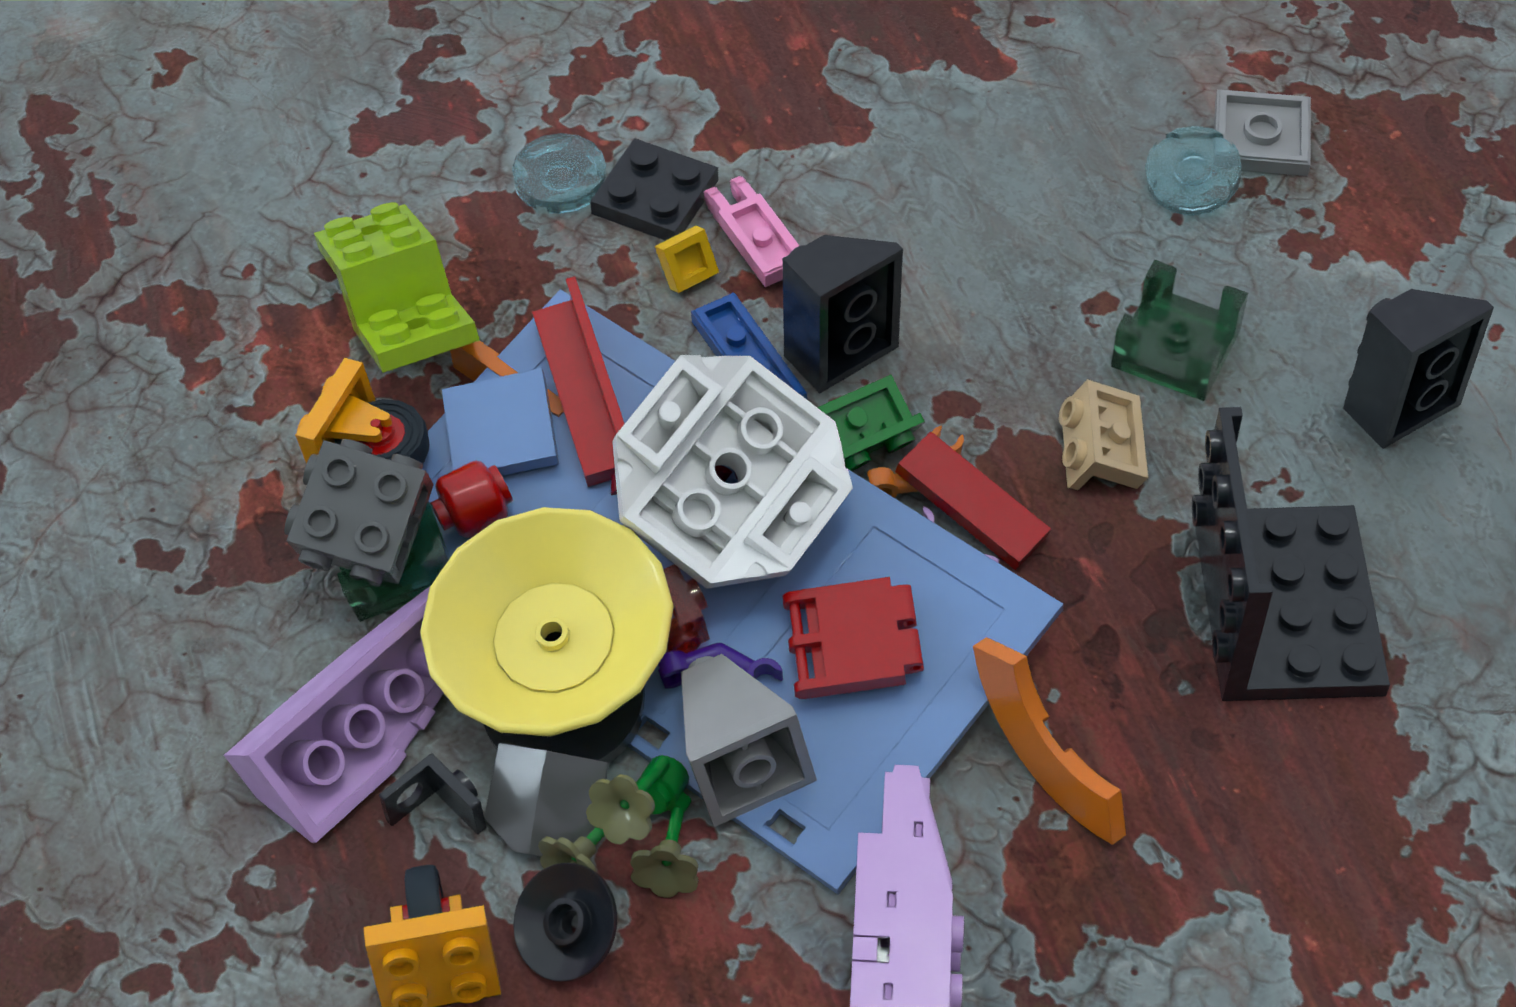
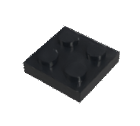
[590,138,719,241]

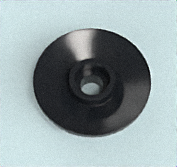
[514,863,617,981]

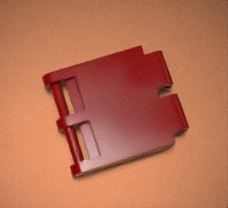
[782,577,924,699]

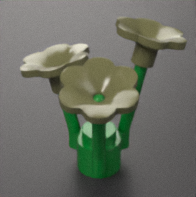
[538,755,699,898]

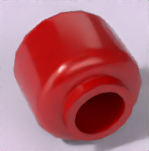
[430,460,513,538]

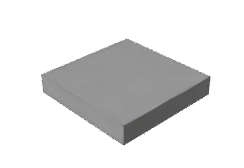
[1213,89,1311,176]

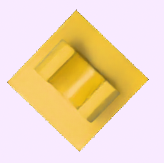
[655,226,719,293]

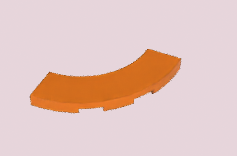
[973,637,1126,845]

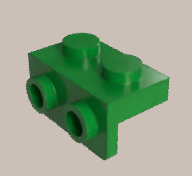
[817,374,925,471]

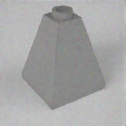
[681,654,817,827]

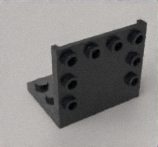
[1192,407,1390,701]

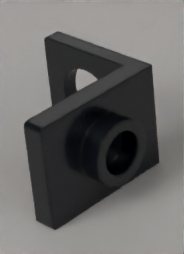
[379,753,486,834]

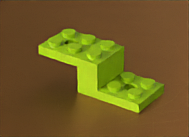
[314,202,480,373]

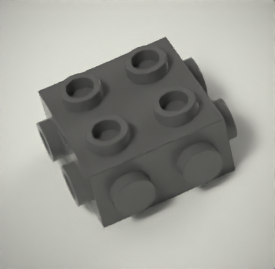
[284,439,434,587]

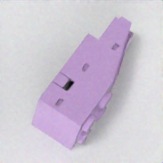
[850,765,964,1007]

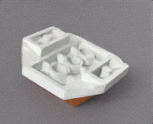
[612,355,853,589]

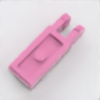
[704,176,799,287]

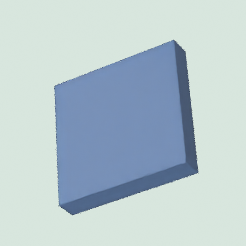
[442,368,559,476]

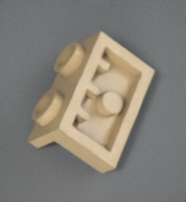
[1059,379,1148,490]

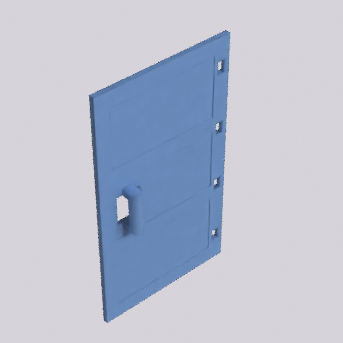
[399,289,1063,894]

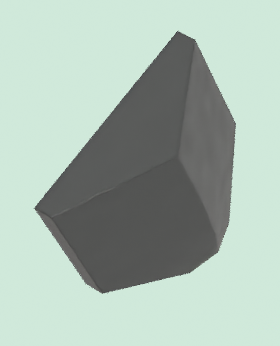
[484,743,609,856]

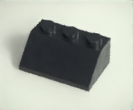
[782,235,903,394]
[1343,289,1494,449]

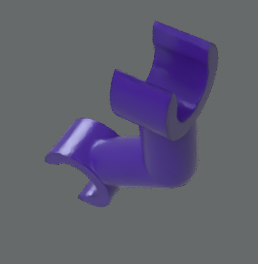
[658,642,783,689]

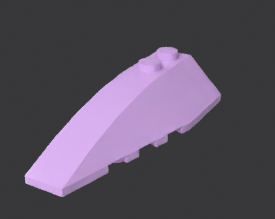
[224,586,444,843]

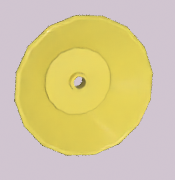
[420,507,674,737]

